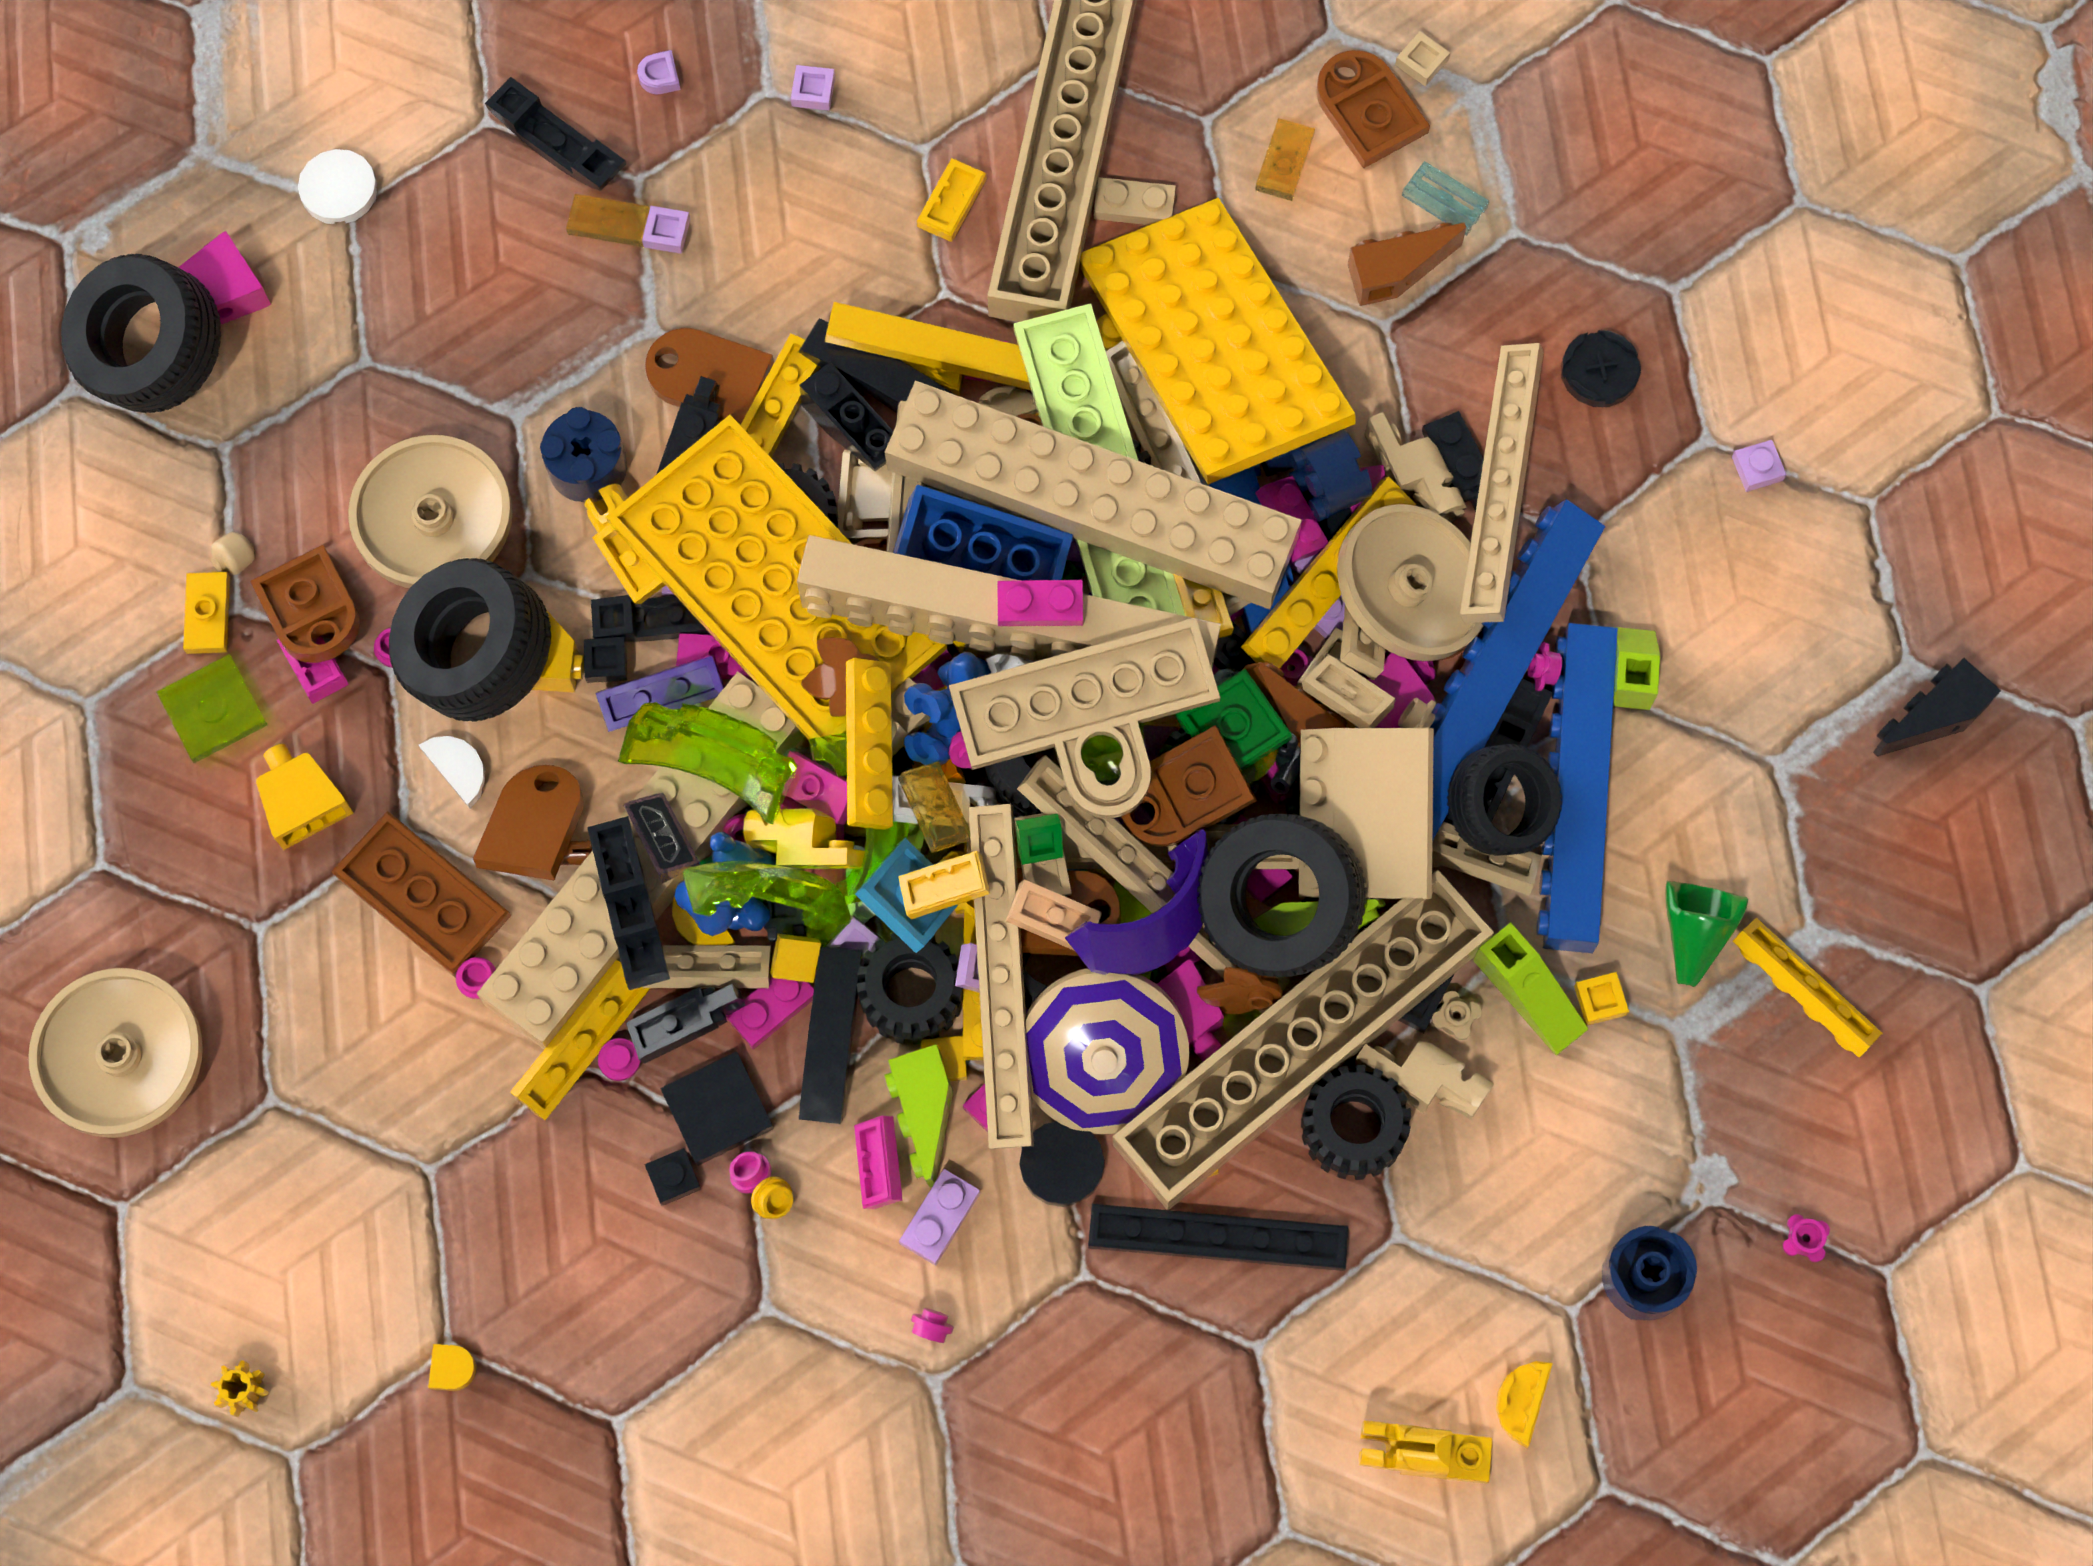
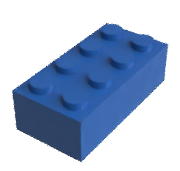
[893,485,1073,581]

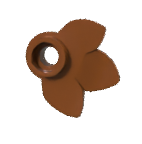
[801,637,879,717]
[1197,967,1282,1014]

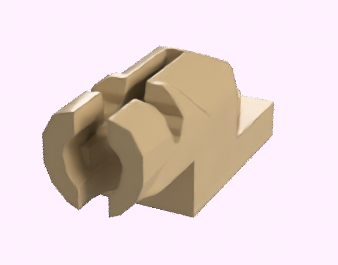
[1364,412,1466,522]
[1353,1041,1494,1120]

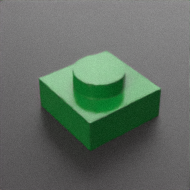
[1016,814,1064,865]

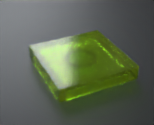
[156,654,268,763]

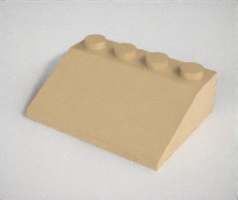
[1299,728,1434,899]

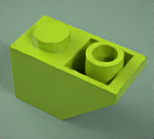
[1613,627,1660,710]

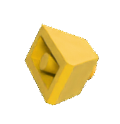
[532,609,584,693]

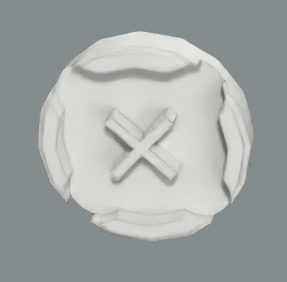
[298,149,377,224]

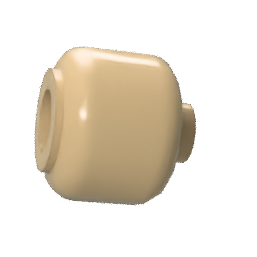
[211,532,255,575]

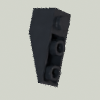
[799,362,893,472]
[1873,658,2001,757]

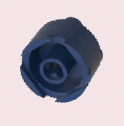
[540,407,627,502]
[1286,429,1373,522]
[1602,1226,1697,1320]

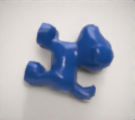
[904,652,991,769]
[675,832,777,936]

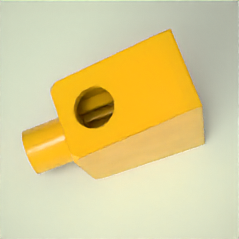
[256,744,353,850]

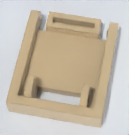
[837,450,893,545]

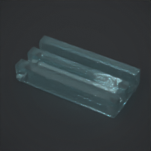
[1402,161,1489,236]

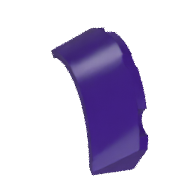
[1065,829,1209,975]

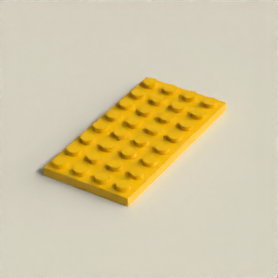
[1080,197,1356,484]
[606,415,947,755]

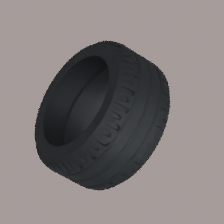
[1447,744,1562,856]

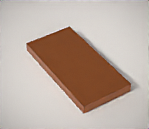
[331,811,511,978]

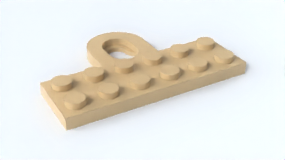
[949,617,1220,818]

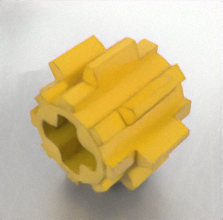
[210,1360,269,1417]

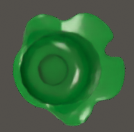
[1665,881,1748,987]

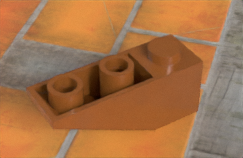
[1348,222,1466,306]
[1243,662,1348,750]

